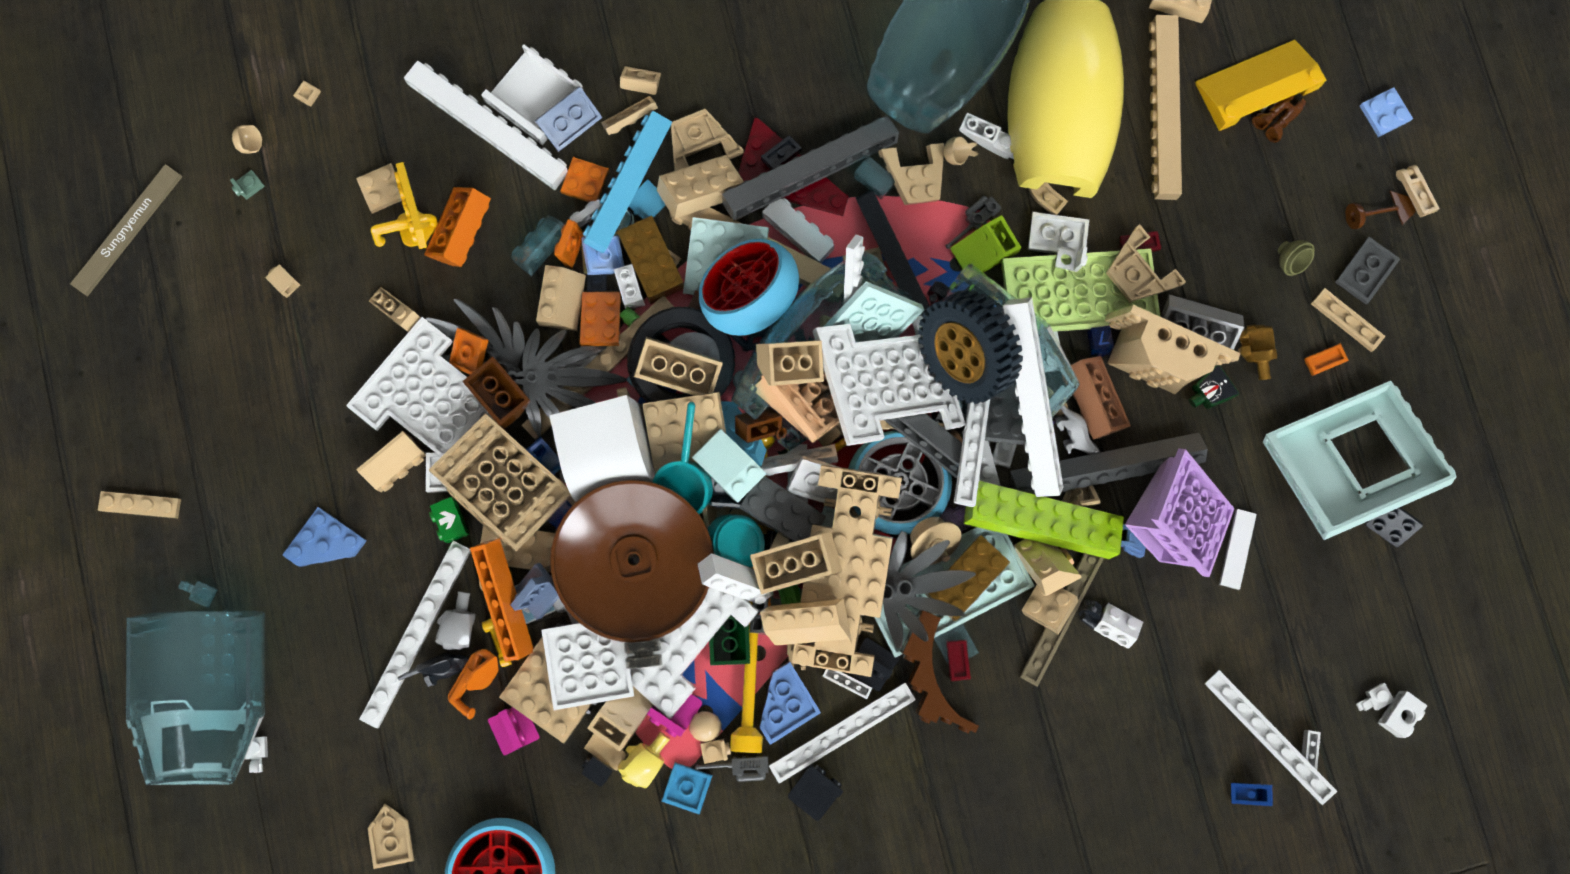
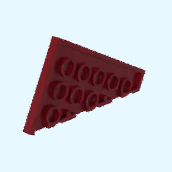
[738,118,848,216]

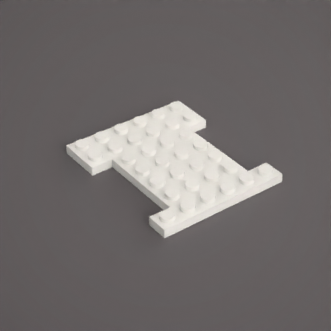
[813,316,966,446]
[346,317,498,480]
[626,587,759,719]

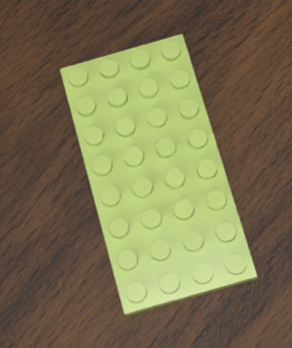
[1001,249,1160,333]

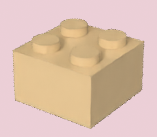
[1022,585,1078,635]

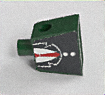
[1188,365,1240,409]

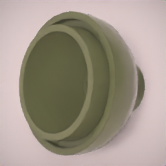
[1278,240,1315,276]

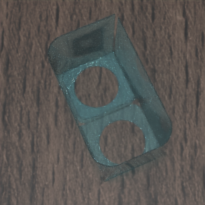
[854,156,895,200]

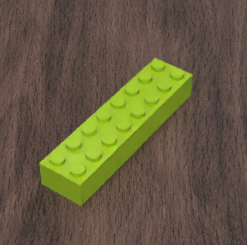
[964,481,1124,559]

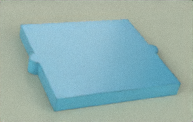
[629,180,666,220]

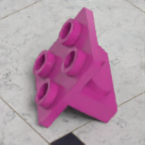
[488,707,540,755]

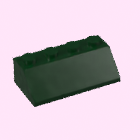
[709,600,750,666]

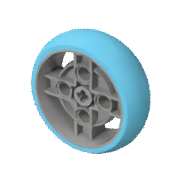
[848,430,952,535]

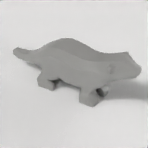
[1055,400,1100,455]

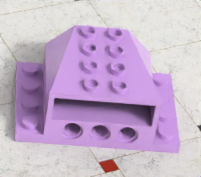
[1125,449,1234,577]

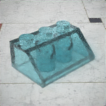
[511,215,564,276]

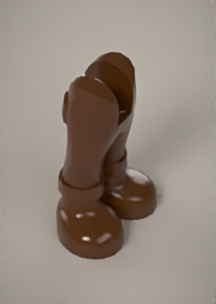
[1252,95,1306,143]

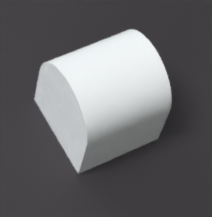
[549,395,655,502]

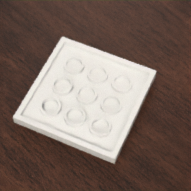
[542,623,634,710]

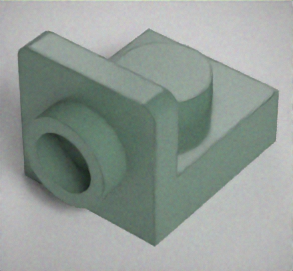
[230,170,265,200]

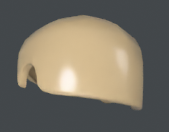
[232,125,262,154]
[689,711,722,742]

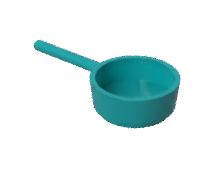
[652,402,713,514]
[707,514,801,590]

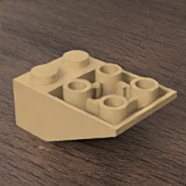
[587,686,653,751]

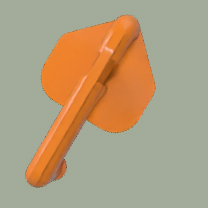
[448,649,499,719]

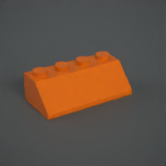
[424,187,491,267]

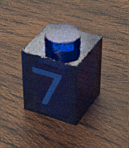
[1087,326,1114,356]

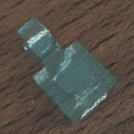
[178,581,218,607]

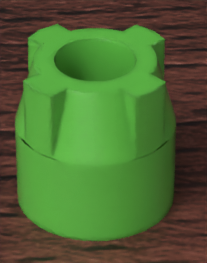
[620,307,640,327]

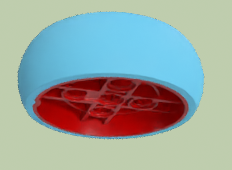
[699,239,799,336]
[445,818,555,874]

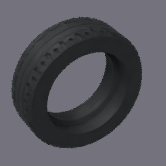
[627,307,735,402]

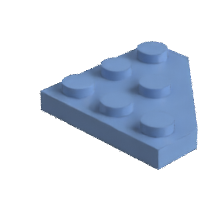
[283,507,367,567]
[759,661,821,745]

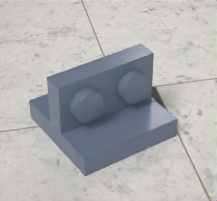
[510,563,559,620]

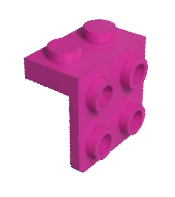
[647,694,702,737]

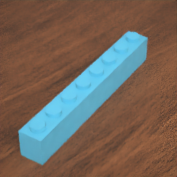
[583,111,672,253]

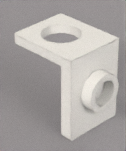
[1055,246,1088,272]

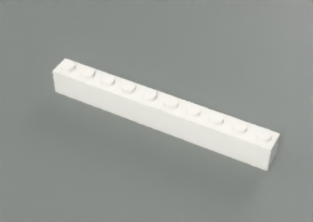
[404,61,568,190]
[1002,297,1064,497]

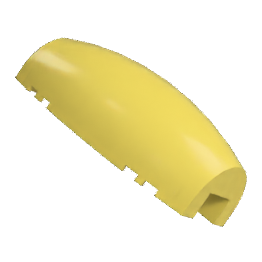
[1008,0,1124,198]

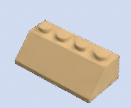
[760,598,851,645]

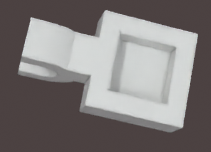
[1356,683,1395,711]
[244,736,268,773]

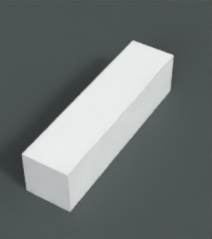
[822,669,872,699]
[1302,730,1321,770]

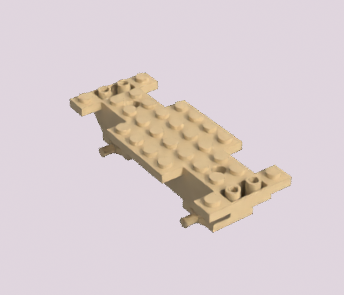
[792,465,902,677]

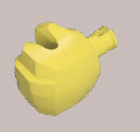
[618,732,670,788]

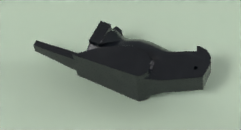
[398,653,471,687]

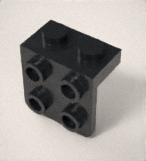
[788,765,844,821]

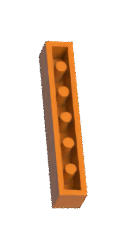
[470,538,534,662]

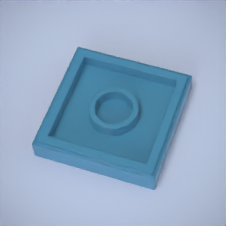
[661,762,713,814]

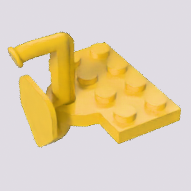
[371,162,438,249]

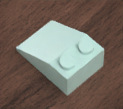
[692,429,766,502]

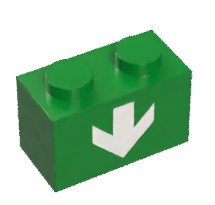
[429,497,470,543]

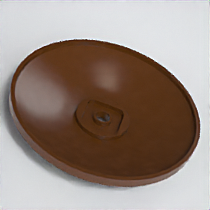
[551,480,714,642]

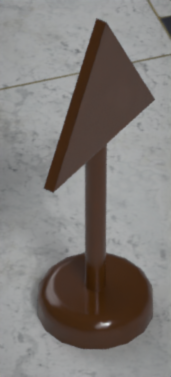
[1345,191,1416,230]

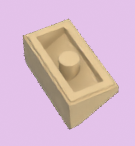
[620,66,661,95]

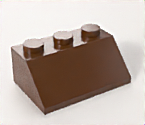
[462,357,531,429]

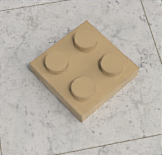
[356,163,401,214]

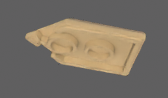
[368,804,414,869]

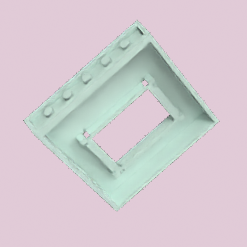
[1263,381,1457,540]

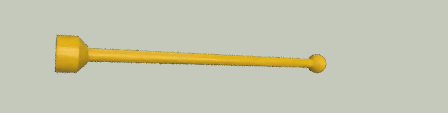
[730,436,775,753]

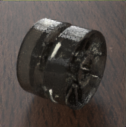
[624,639,663,669]

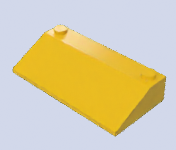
[1195,40,1327,131]

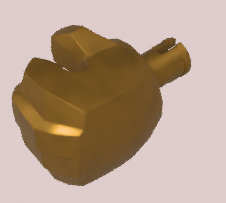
[1238,324,1277,380]

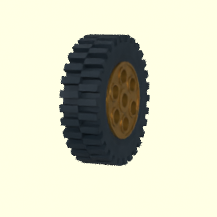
[918,290,1023,404]

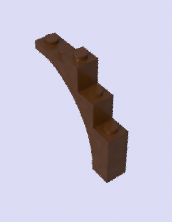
[900,609,979,734]

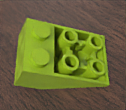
[950,215,1021,280]

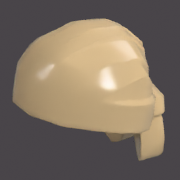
[943,137,978,165]

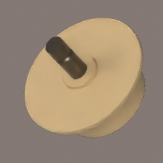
[910,517,961,565]

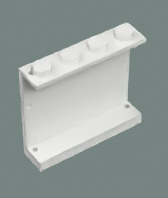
[481,45,583,145]

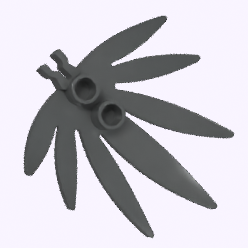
[426,299,525,388]
[508,328,626,437]
[883,531,976,649]

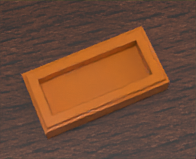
[1304,343,1349,376]

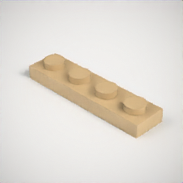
[1311,288,1385,352]
[98,491,181,519]

